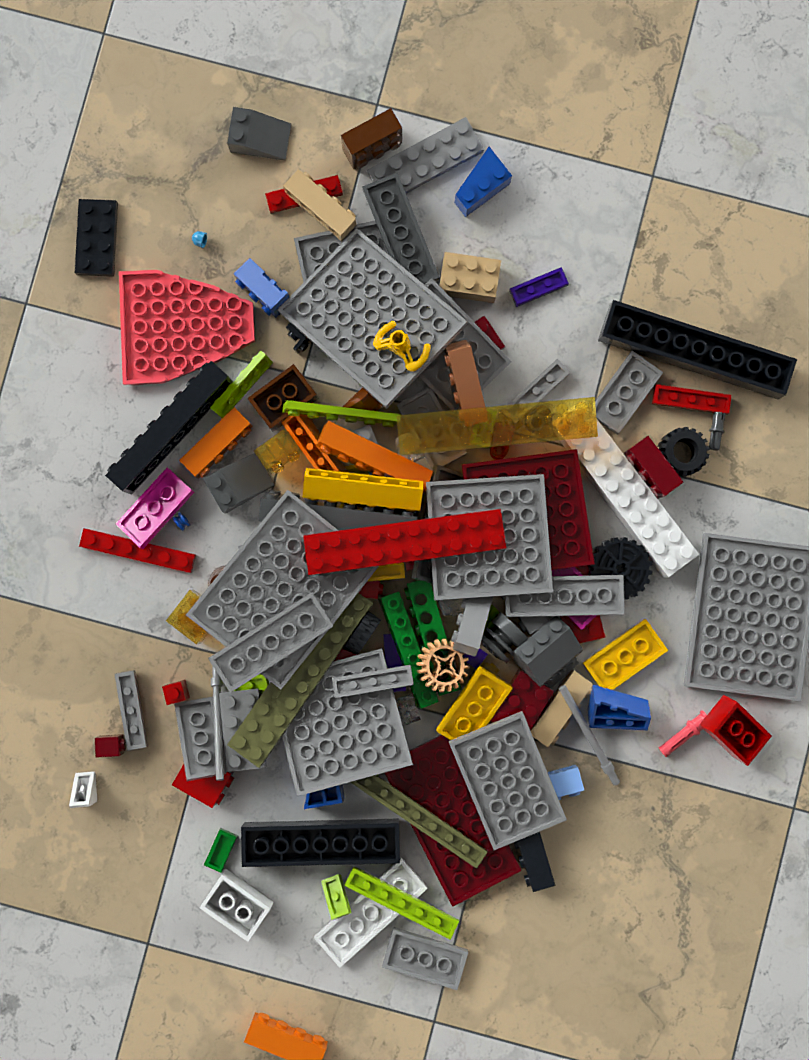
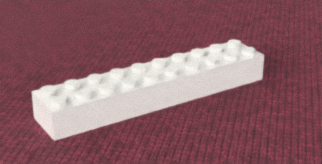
[549,400,699,578]

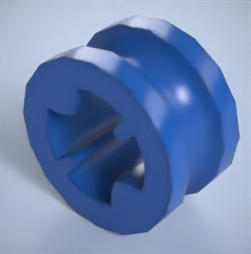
[172,512,191,531]

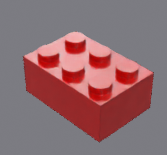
[699,695,772,766]

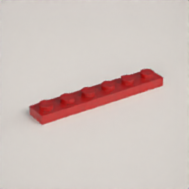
[79,528,196,573]

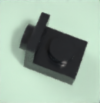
[286,323,309,354]

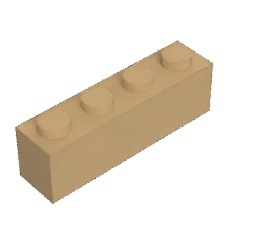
[283,169,357,242]
[530,670,593,748]

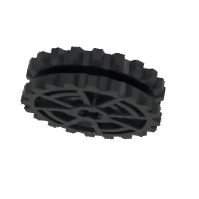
[588,537,653,600]

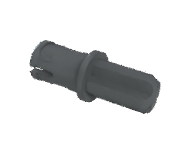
[709,412,726,451]

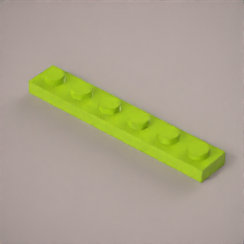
[283,400,401,427]
[344,866,459,940]

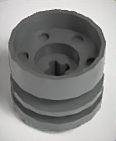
[481,612,528,664]

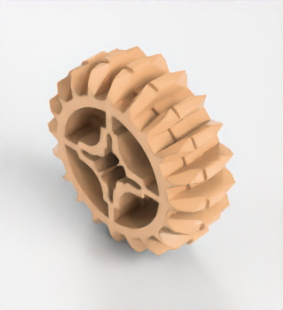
[416,639,469,692]

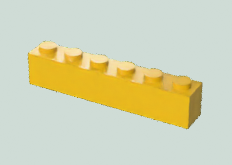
[302,468,423,512]

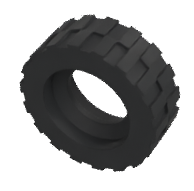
[344,611,381,655]

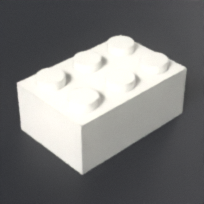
[199,869,273,942]

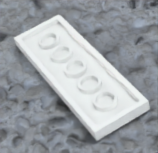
[314,857,428,968]

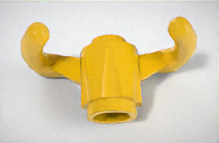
[373,321,431,372]

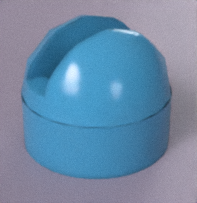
[192,231,207,248]

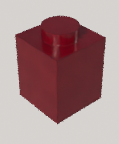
[95,734,126,758]

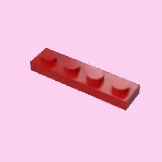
[265,175,343,214]
[652,384,732,415]

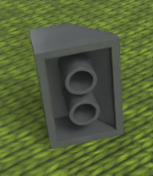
[513,616,583,687]

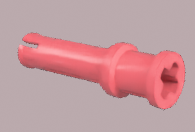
[658,710,707,757]

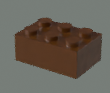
[341,108,402,170]
[247,364,319,432]

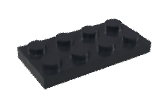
[74,199,118,277]

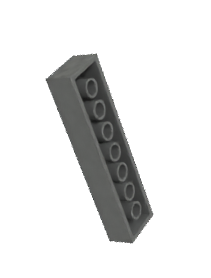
[258,490,418,531]

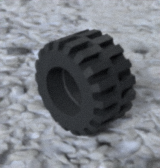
[657,427,710,477]

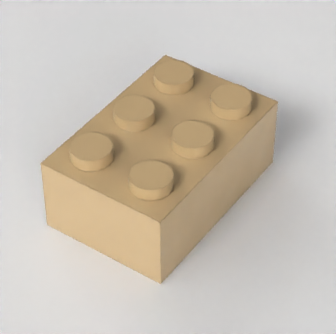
[440,252,501,303]

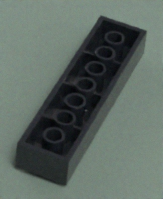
[105,361,233,495]
[241,818,400,867]

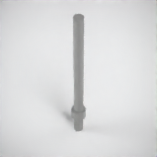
[211,665,224,781]
[559,685,620,785]

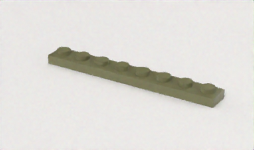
[350,775,487,868]

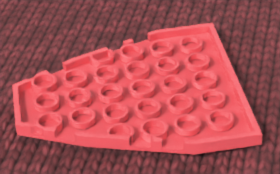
[119,270,255,385]

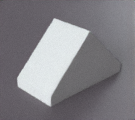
[69,772,97,808]

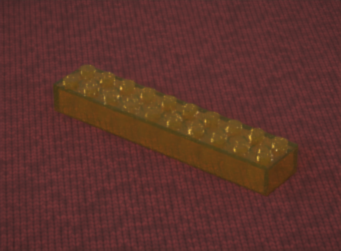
[396,397,598,455]

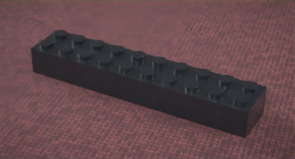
[598,300,797,399]

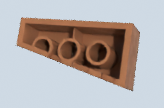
[444,340,489,427]

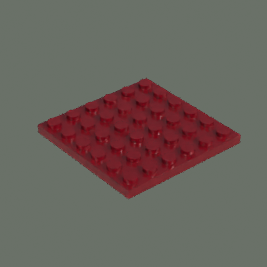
[461,449,595,570]

